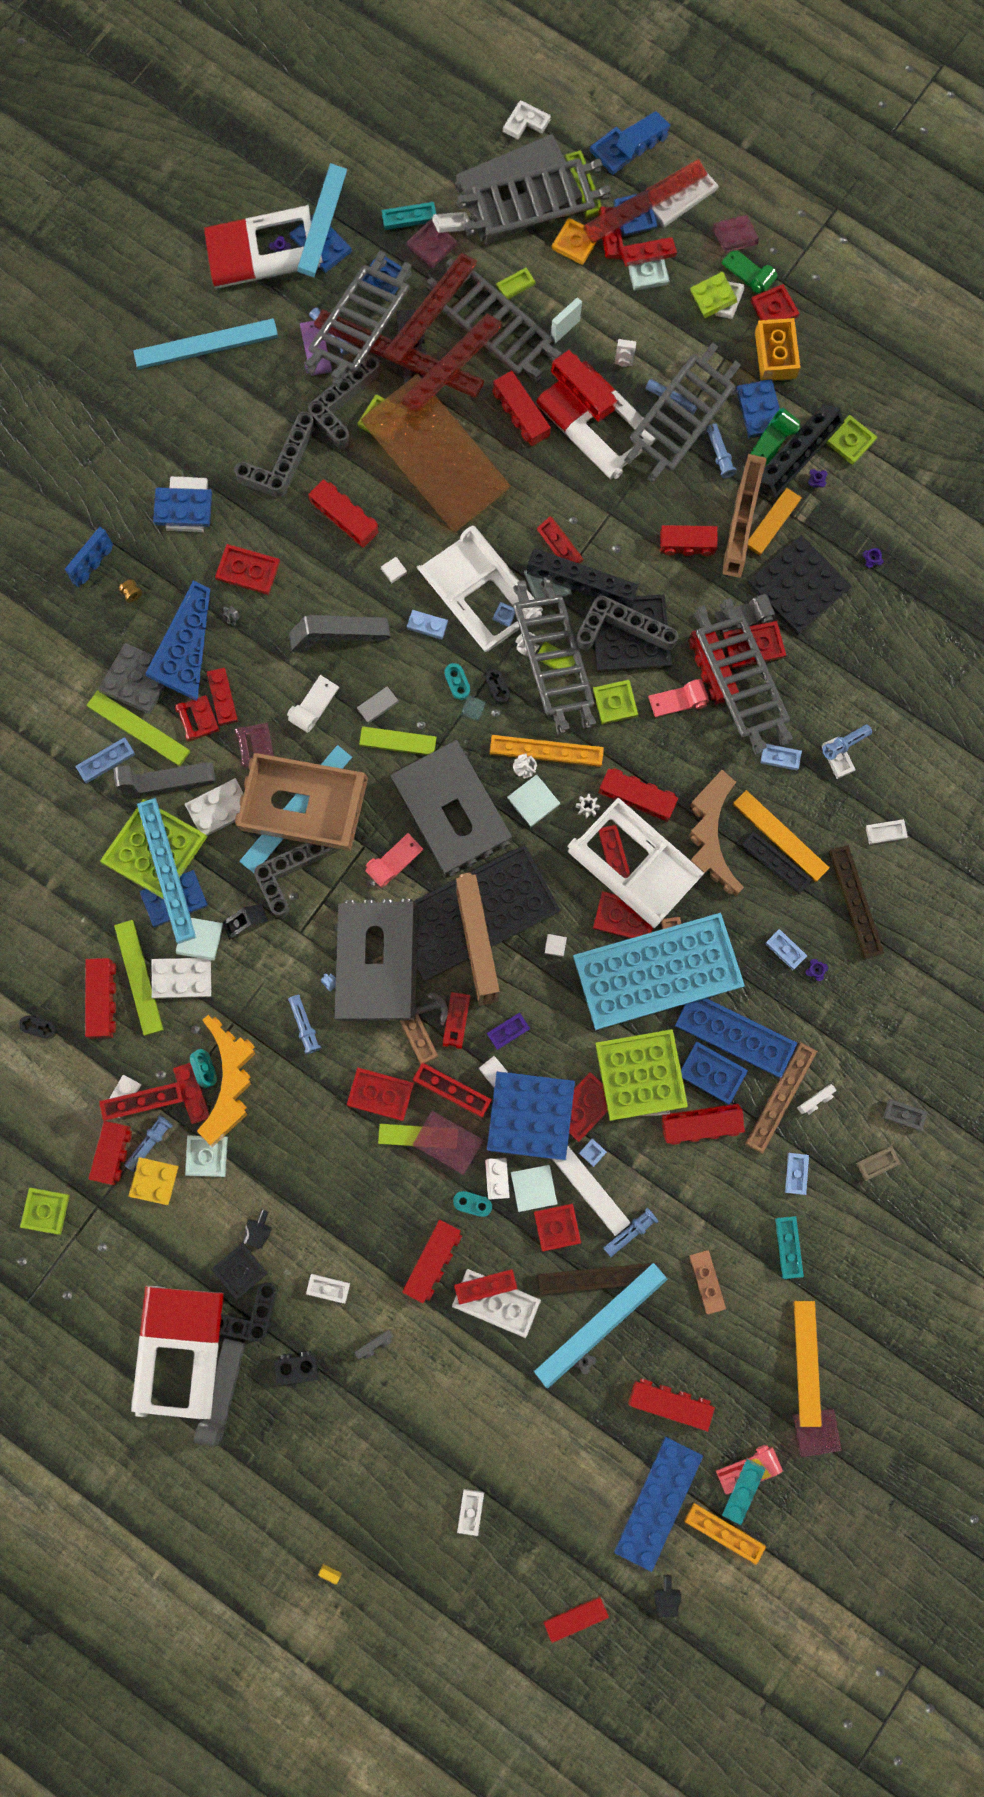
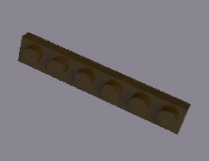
[829,845,884,960]
[538,1262,658,1295]

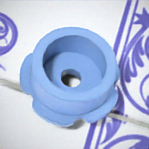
[321,974,336,991]

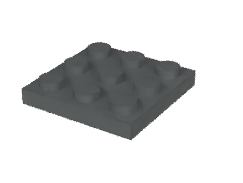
[98,643,166,714]

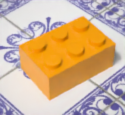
[755,318,800,381]

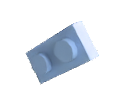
[407,610,448,639]
[760,744,802,771]
[765,929,807,970]
[785,1153,809,1195]

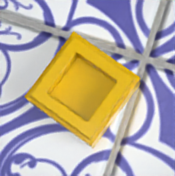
[319,1564,342,1585]

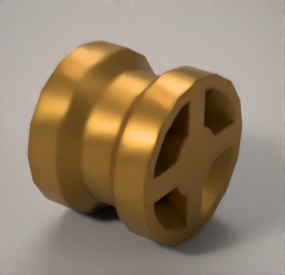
[119,579,143,603]

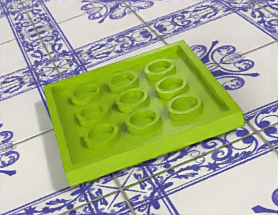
[100,799,207,899]
[595,1029,688,1121]

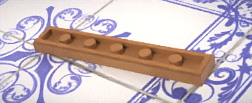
[371,955,438,1064]
[745,1042,818,1154]

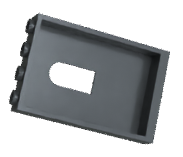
[455,134,583,246]
[390,740,512,877]
[335,899,418,1021]

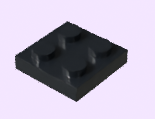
[211,1242,268,1300]

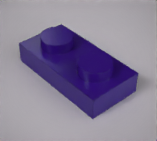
[487,1013,530,1050]

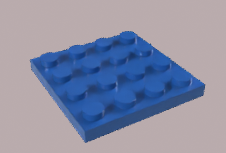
[487,1071,575,1161]

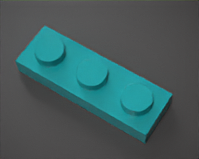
[382,202,436,230]
[775,1216,804,1279]
[722,1459,766,1525]

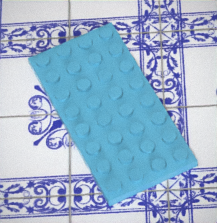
[573,913,745,1031]

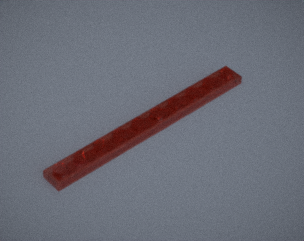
[314,309,484,398]

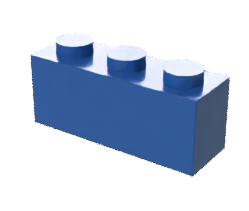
[616,111,670,159]

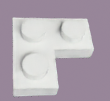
[503,100,551,139]

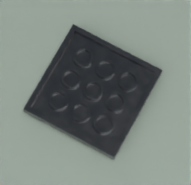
[747,535,852,635]
[591,594,672,672]

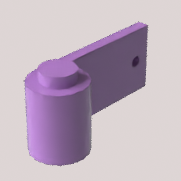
[300,319,332,376]

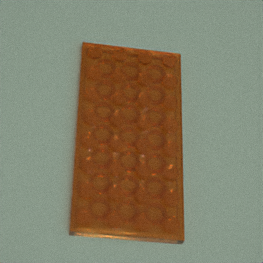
[361,374,511,533]

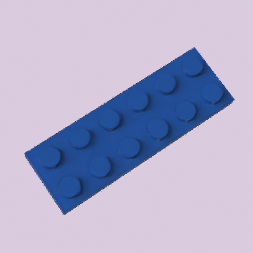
[675,998,797,1078]
[614,1436,703,1572]

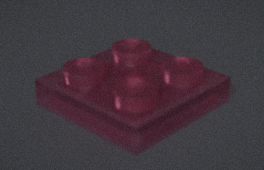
[713,215,759,253]
[407,219,457,268]
[793,1408,842,1457]

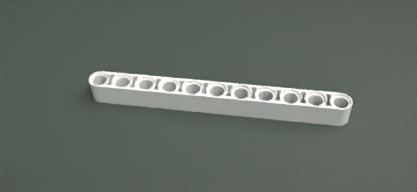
[479,1056,631,1236]

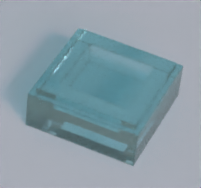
[461,696,486,721]

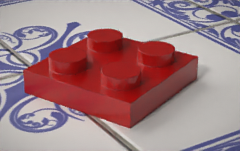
[750,284,799,320]
[534,1204,581,1252]

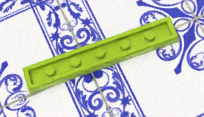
[87,690,190,767]
[114,920,164,1036]

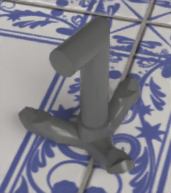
[415,992,448,1025]

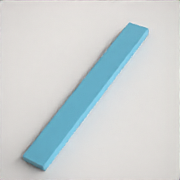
[297,163,347,277]
[133,319,278,370]
[240,745,352,873]
[137,798,197,944]
[534,1263,668,1388]

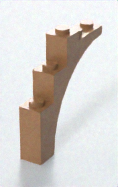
[723,454,766,578]
[689,770,744,896]

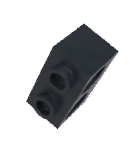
[274,1351,319,1386]

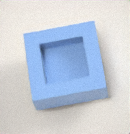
[579,1139,606,1167]

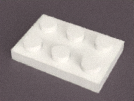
[185,778,244,836]
[152,958,211,999]

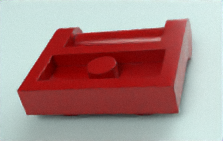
[175,695,220,741]

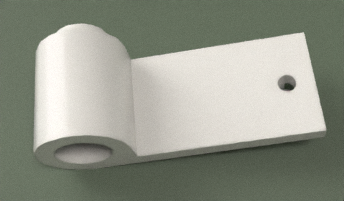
[287,675,339,733]

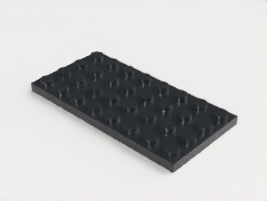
[412,844,561,982]

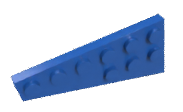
[145,580,210,701]

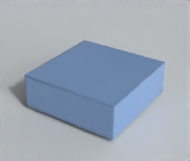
[493,602,516,627]

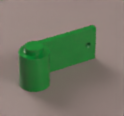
[721,247,778,294]
[751,408,800,467]

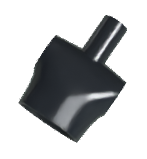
[243,1209,272,1249]
[654,1575,681,1617]

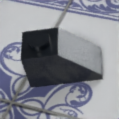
[222,904,268,940]

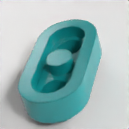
[445,663,470,700]
[190,1049,217,1088]
[453,1191,492,1217]

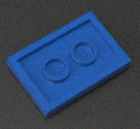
[290,213,352,273]
[736,379,780,438]
[153,488,212,527]
[65,527,113,587]
[140,870,208,928]
[681,1042,748,1105]

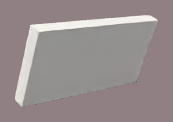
[648,161,718,228]
[452,1269,541,1338]

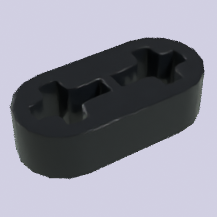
[486,669,510,705]
[19,1015,57,1039]

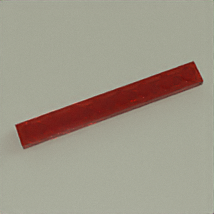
[583,159,708,244]
[384,253,477,365]
[402,313,502,413]

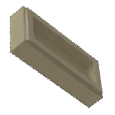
[856,1146,901,1181]

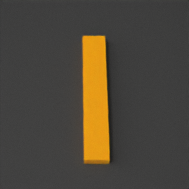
[490,735,604,767]
[732,790,829,882]
[794,1301,822,1427]

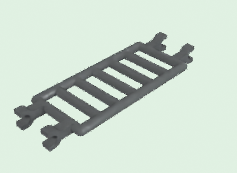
[457,159,611,236]
[305,251,412,387]
[427,258,561,384]
[624,342,741,483]
[513,576,596,734]
[694,598,793,755]

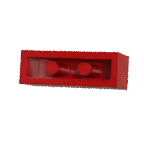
[660,525,718,556]
[88,1121,132,1185]

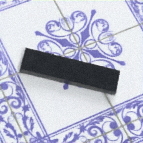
[741,831,812,894]

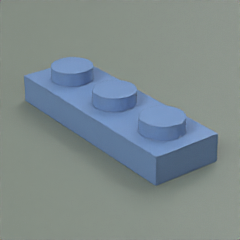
[75,737,136,784]

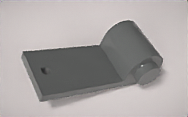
[715,594,775,634]

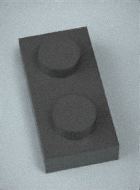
[883,1099,928,1131]
[354,1329,394,1360]

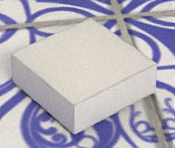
[381,557,407,583]
[544,934,567,957]

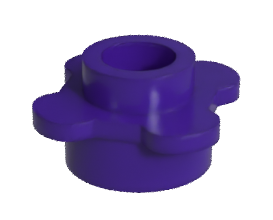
[269,236,291,253]
[808,469,827,488]
[863,548,883,568]
[806,959,828,981]

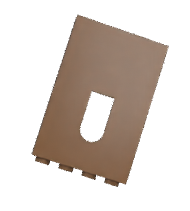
[235,753,368,851]
[456,873,500,1006]

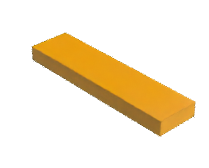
[747,488,802,556]
[684,1502,766,1565]

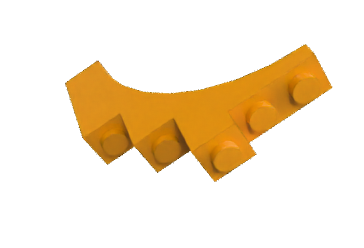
[197,1015,255,1147]

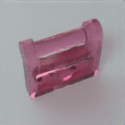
[235,723,274,767]

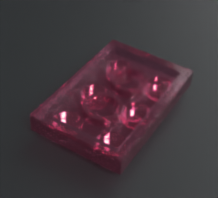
[413,1111,483,1175]

